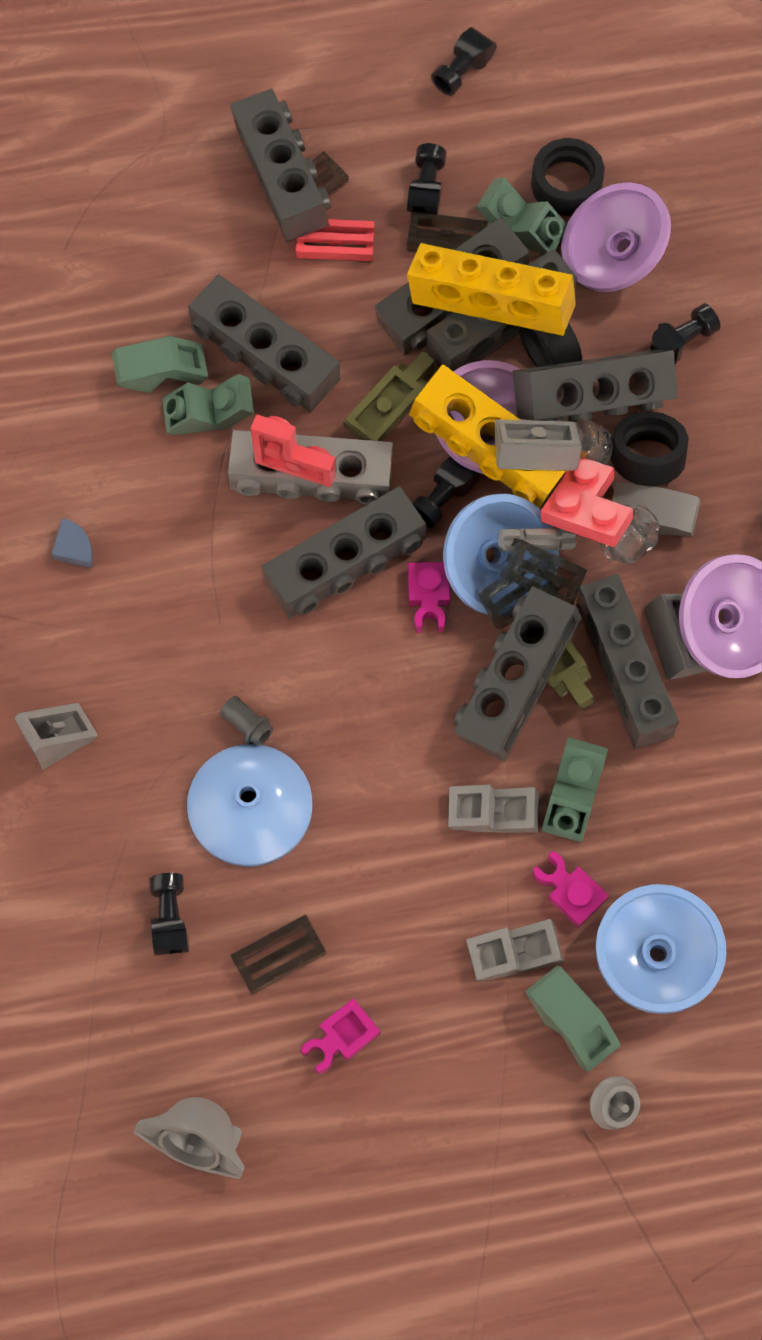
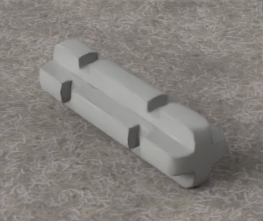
[498,528,576,552]

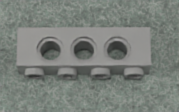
[228,430,393,505]

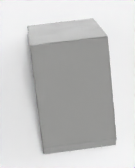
[14,703,98,770]

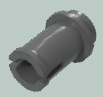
[220,696,273,746]

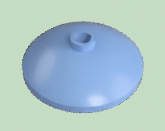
[443,494,559,617]
[187,744,313,867]
[596,884,726,1014]

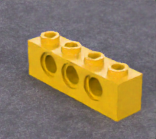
[407,243,576,336]
[409,364,567,509]

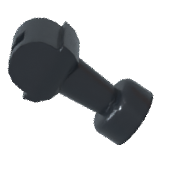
[431,27,497,96]
[407,143,447,215]
[649,303,721,364]
[412,456,480,528]
[149,873,189,956]

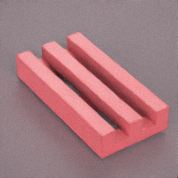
[296,219,375,262]

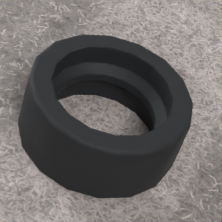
[531,138,605,215]
[517,323,583,367]
[611,411,689,486]

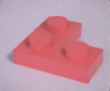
[250,414,336,488]
[540,456,633,548]

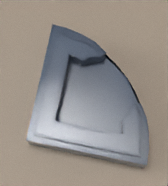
[52,518,94,568]

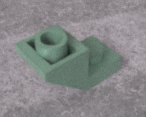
[476,177,567,255]
[111,336,208,393]
[162,374,254,435]
[542,737,608,843]
[525,965,621,1072]

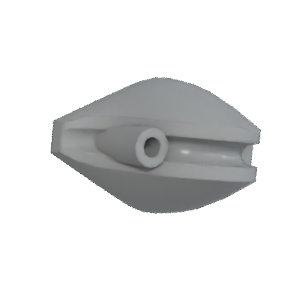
[133,1097,245,1179]

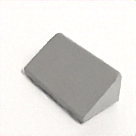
[495,419,582,471]
[645,594,707,679]

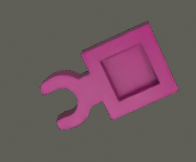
[408,562,450,633]
[532,851,609,929]
[300,998,381,1075]

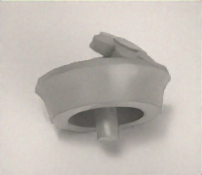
[590,1076,640,1130]

